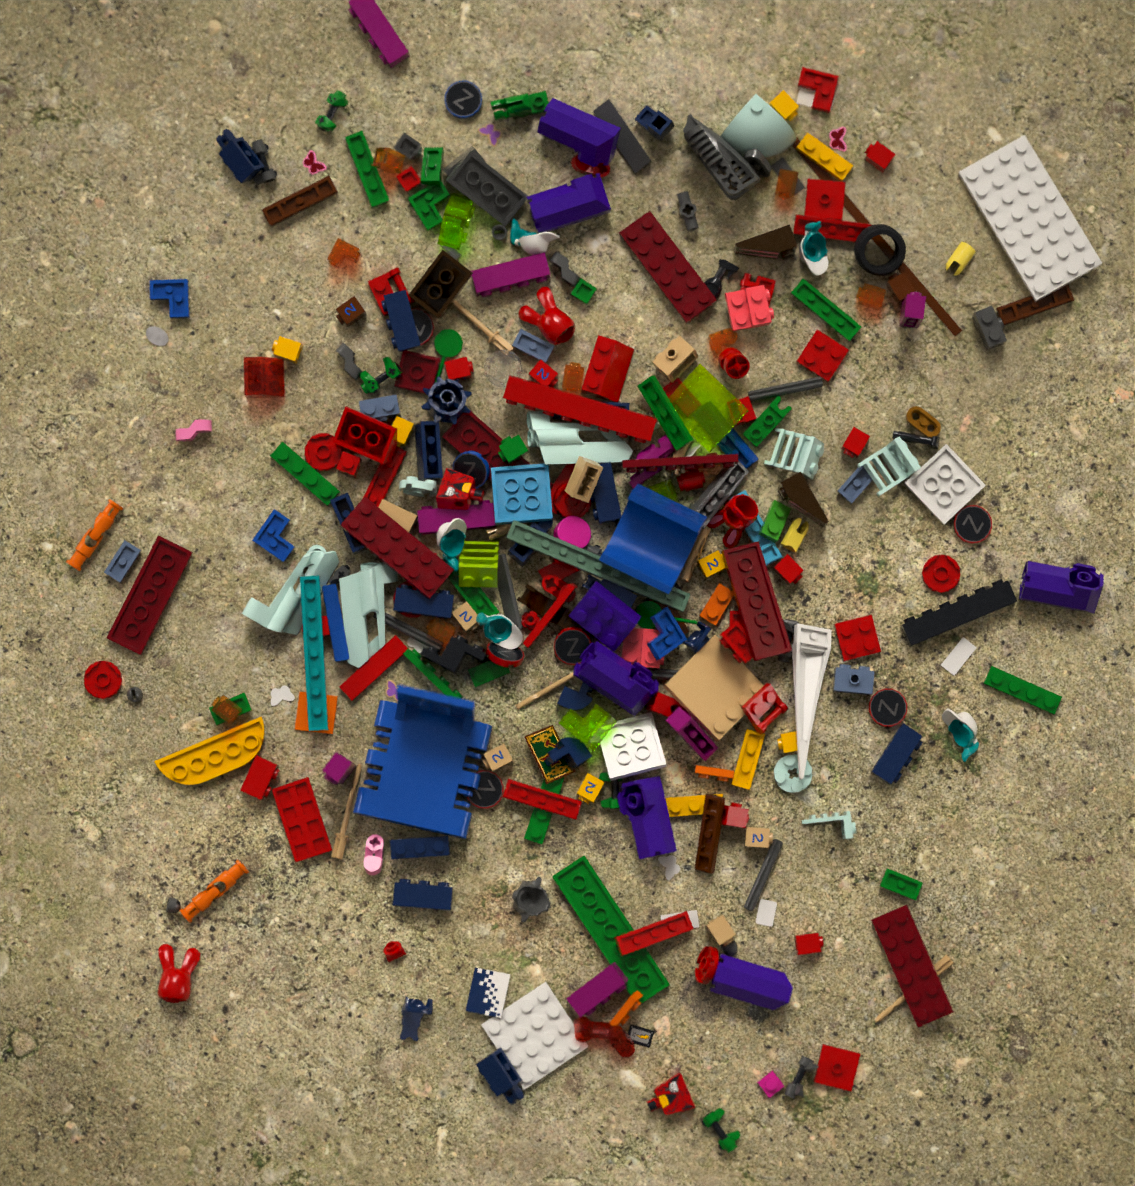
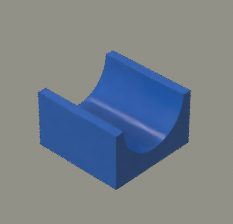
[599,484,707,594]

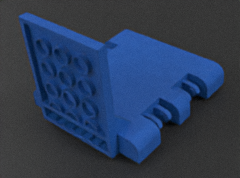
[353,684,492,840]

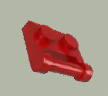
[368,267,415,317]
[741,683,788,735]

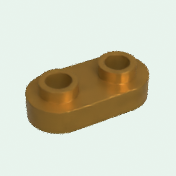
[906,406,941,438]

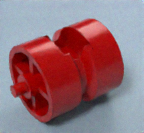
[718,347,750,379]

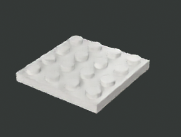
[481,982,589,1090]

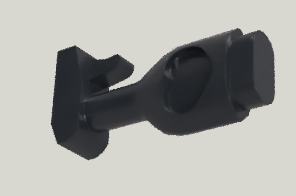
[705,259,739,299]
[893,431,940,449]

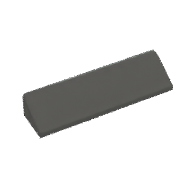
[593,99,651,174]
[691,460,749,529]
[498,554,522,630]

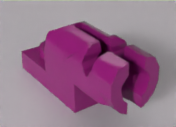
[629,435,675,490]

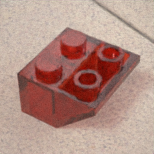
[244,357,285,398]

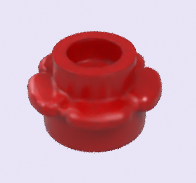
[521,611,540,630]

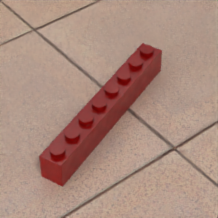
[503,375,657,443]

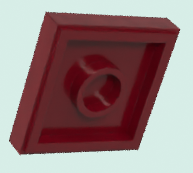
[394,350,440,395]

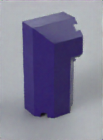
[537,98,621,167]
[527,173,611,234]
[1019,561,1104,614]
[573,641,659,716]
[617,776,677,859]
[709,953,793,1010]

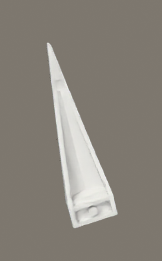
[792,624,832,780]

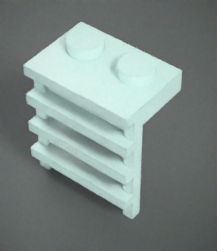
[764,428,824,480]
[857,436,921,497]
[802,811,856,839]

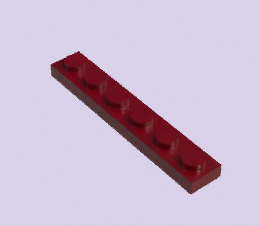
[622,454,738,473]

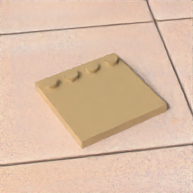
[663,635,764,742]

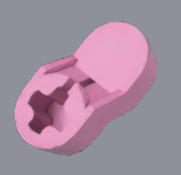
[175,419,212,441]
[364,834,384,876]

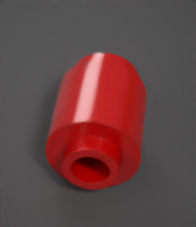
[676,469,706,492]

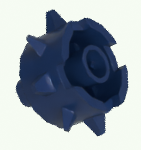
[421,376,472,425]

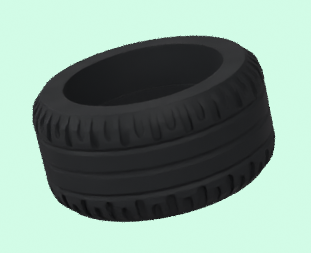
[854,224,906,276]

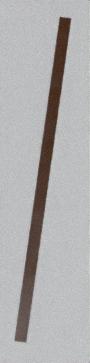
[792,138,962,336]

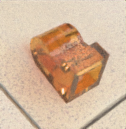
[708,328,738,355]

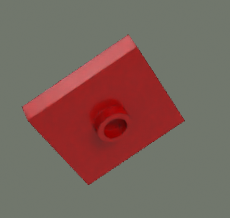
[804,179,846,220]
[813,1044,860,1091]

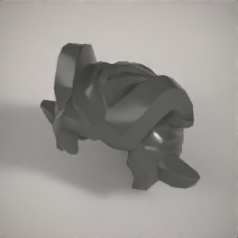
[512,877,551,923]

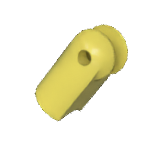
[945,242,976,276]
[780,518,809,553]

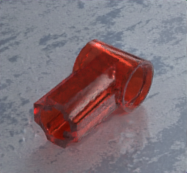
[574,1016,613,1042]

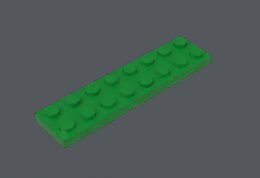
[552,855,670,1004]

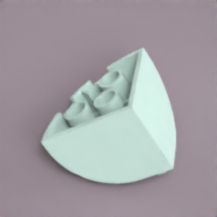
[721,94,797,158]

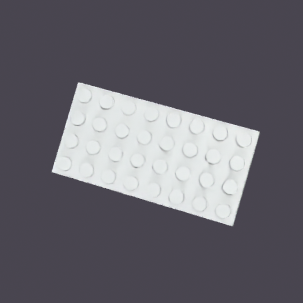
[958,135,1102,302]

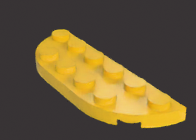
[155,716,265,785]

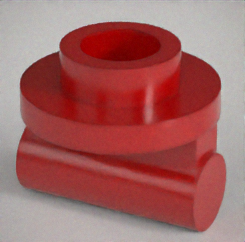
[383,941,406,962]

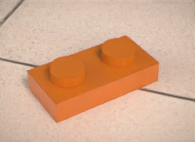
[699,583,734,626]
[694,765,734,782]
[609,990,643,1028]

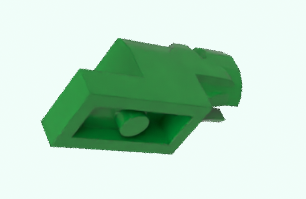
[490,91,549,121]

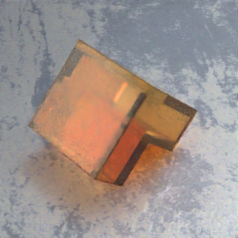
[327,238,361,268]

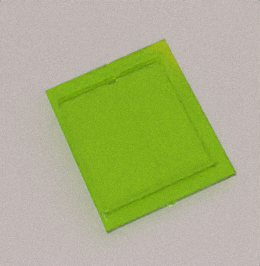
[669,364,749,452]

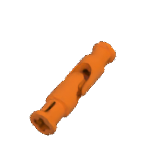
[66,499,124,571]
[179,859,249,923]

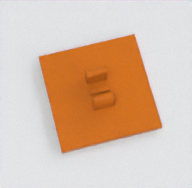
[295,691,338,734]

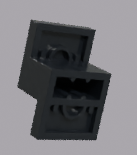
[421,635,487,674]

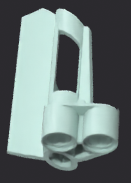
[527,411,633,465]
[241,551,339,635]
[339,562,398,668]

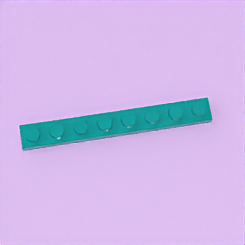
[300,576,329,731]

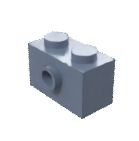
[359,395,401,422]
[833,664,874,695]

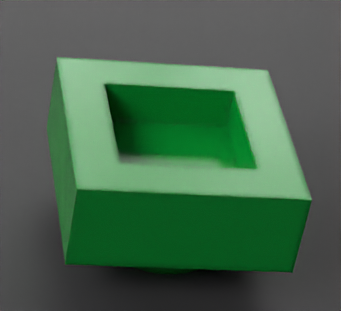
[571,278,597,305]

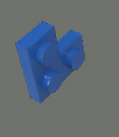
[149,279,190,318]
[252,509,295,562]
[647,607,687,660]

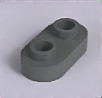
[744,149,772,177]

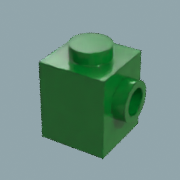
[498,434,529,464]

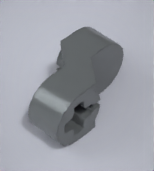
[549,252,581,287]
[335,343,363,381]

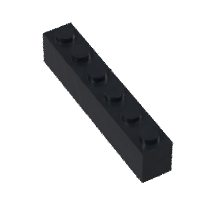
[900,579,1017,647]

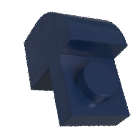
[635,105,675,141]
[557,682,593,711]
[544,737,592,771]

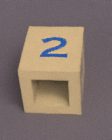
[452,601,480,632]
[482,744,513,771]
[744,827,773,848]

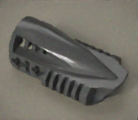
[683,114,761,200]

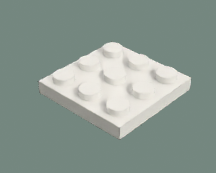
[904,444,986,525]
[596,712,667,781]

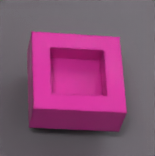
[757,1070,784,1098]

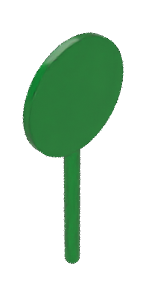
[434,329,463,382]
[636,601,698,629]

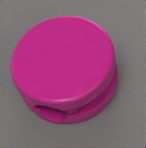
[553,516,591,549]

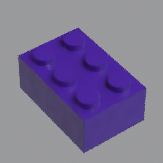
[569,581,641,652]

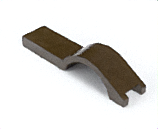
[517,584,595,641]

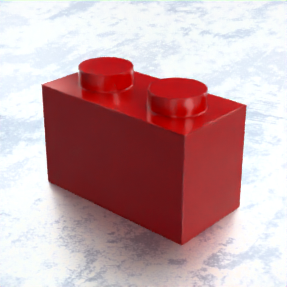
[240,755,280,800]

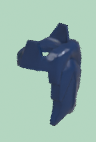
[682,621,711,654]
[400,996,433,1041]

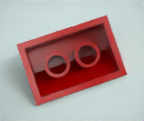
[581,335,634,402]
[332,406,397,464]

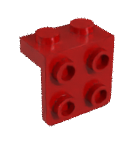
[719,621,753,665]

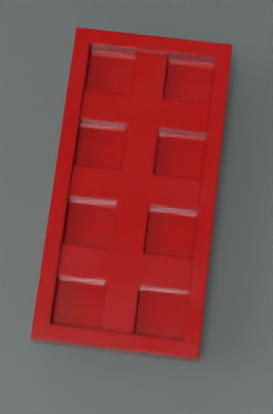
[272,777,332,863]

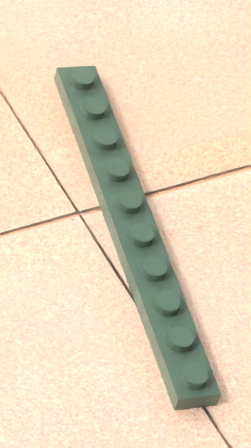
[506,520,690,612]

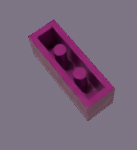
[899,292,926,328]
[666,707,718,761]
[566,961,628,1017]

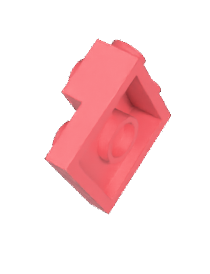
[725,285,774,331]
[622,628,664,669]

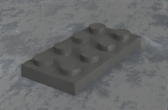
[446,150,528,226]

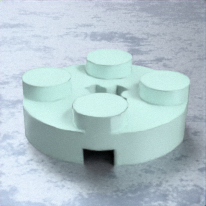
[398,476,438,497]
[774,754,812,793]

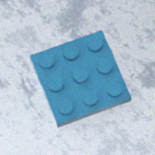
[491,463,553,525]

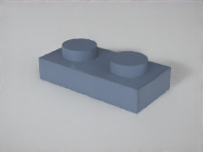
[512,329,555,363]
[837,466,872,504]
[104,540,141,583]

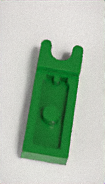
[743,396,792,447]

